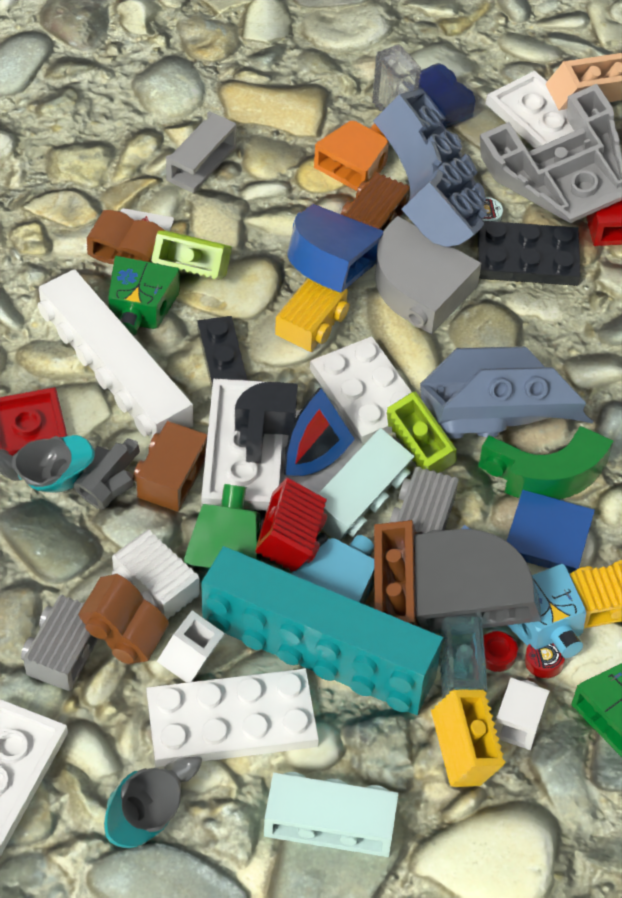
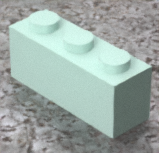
[318,428,414,541]
[264,772,398,857]

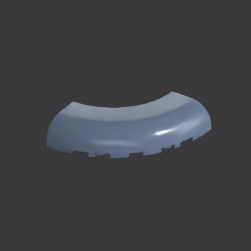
[373,88,487,247]

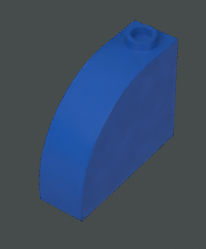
[287,204,383,293]

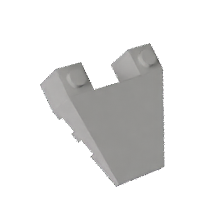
[480,84,622,223]

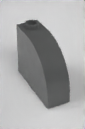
[414,529,541,634]

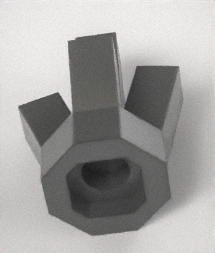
[73,438,140,509]

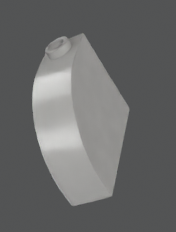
[375,216,482,335]

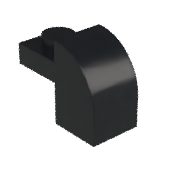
[235,382,298,463]

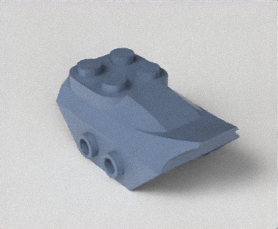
[420,346,594,439]

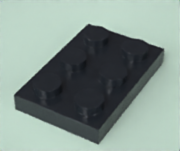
[477,221,580,286]

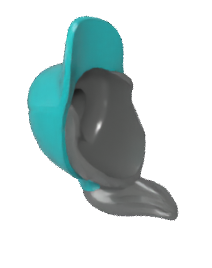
[0,435,95,493]
[104,756,202,848]

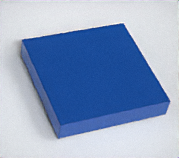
[507,490,595,574]

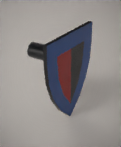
[284,388,355,476]

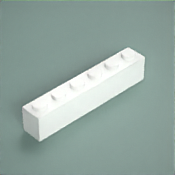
[38,269,193,439]

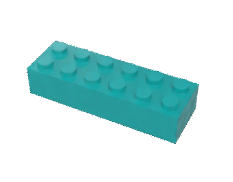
[202,546,443,716]

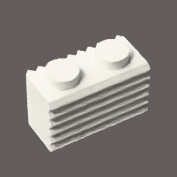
[112,529,199,620]

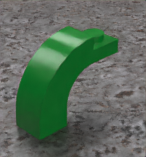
[478,426,614,500]

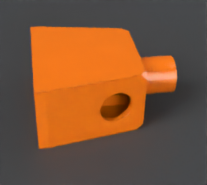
[314,121,389,191]

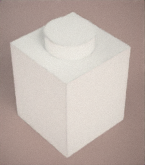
[157,611,225,683]
[494,678,549,750]

